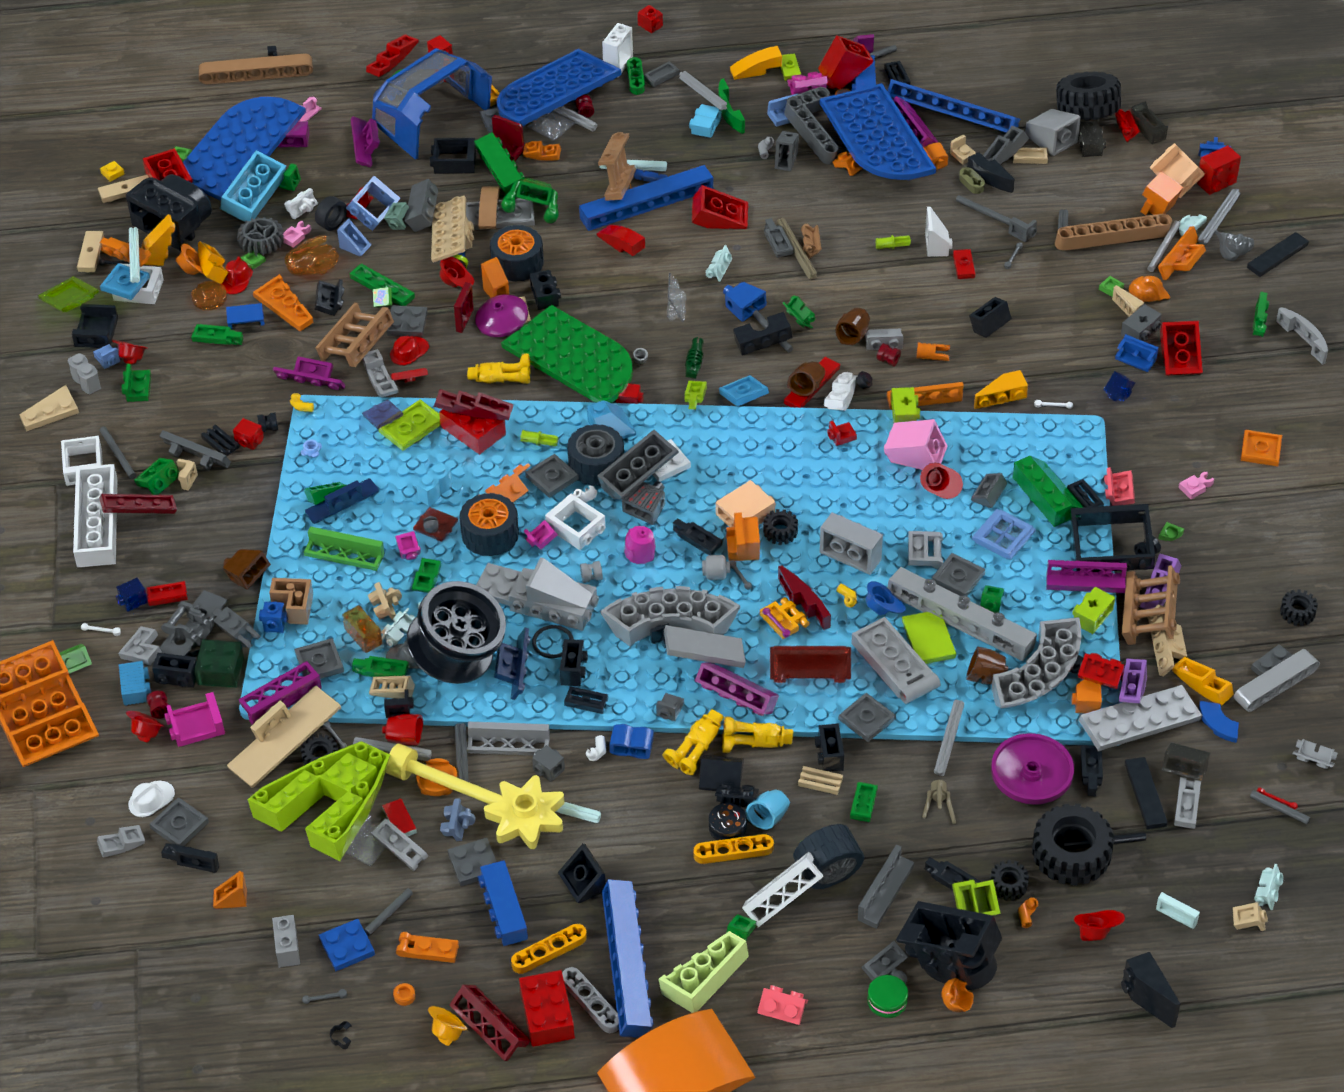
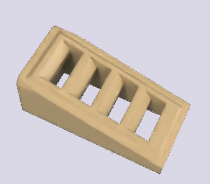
[1112,285,1144,317]
[369,676,415,699]

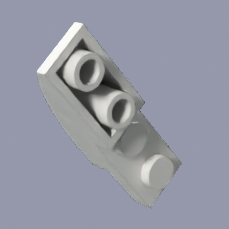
[824,372,857,411]

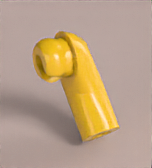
[290,393,314,412]
[837,583,857,607]

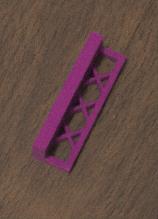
[1046,560,1127,593]
[238,661,322,725]

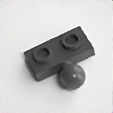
[861,941,908,984]

